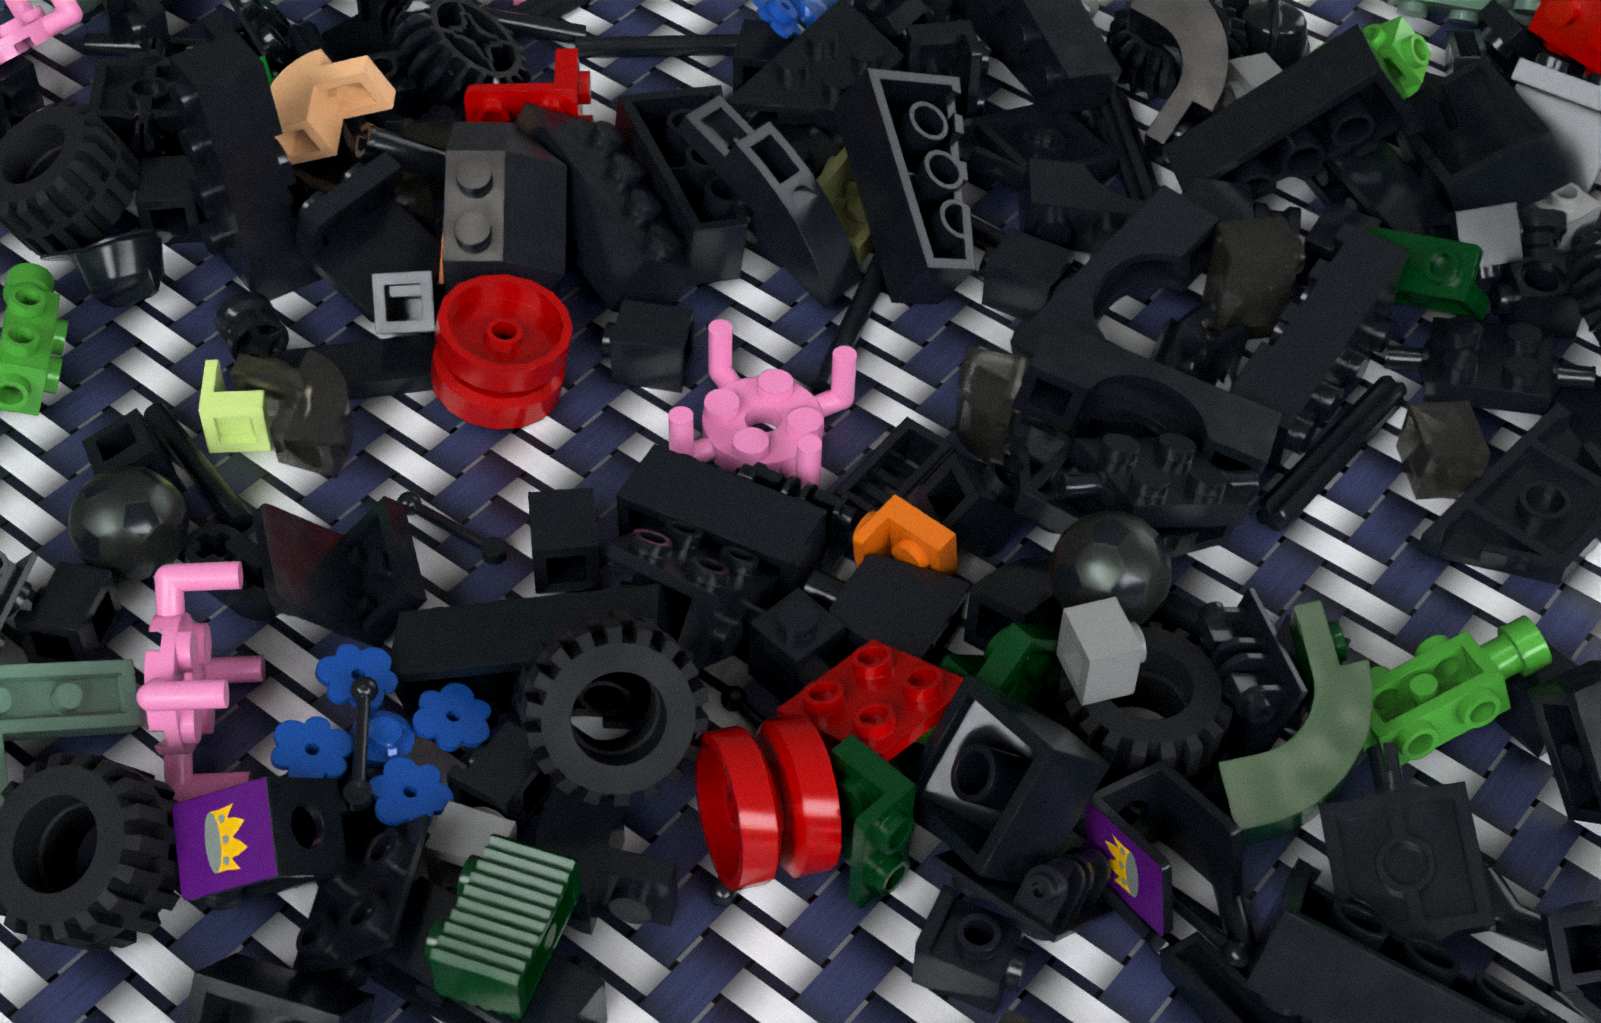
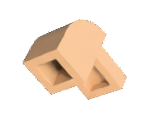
[270,49,396,165]

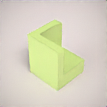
[198,359,277,453]

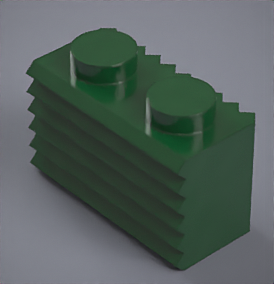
[424,834,581,1020]

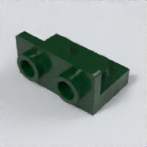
[1367,227,1490,321]
[939,622,1062,707]
[830,734,916,909]

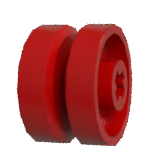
[430,274,573,430]
[694,714,842,891]

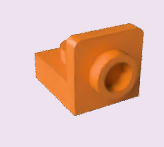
[853,494,958,576]

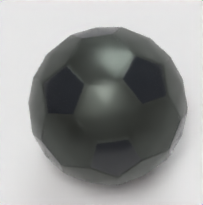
[68,465,190,581]
[1049,511,1172,626]

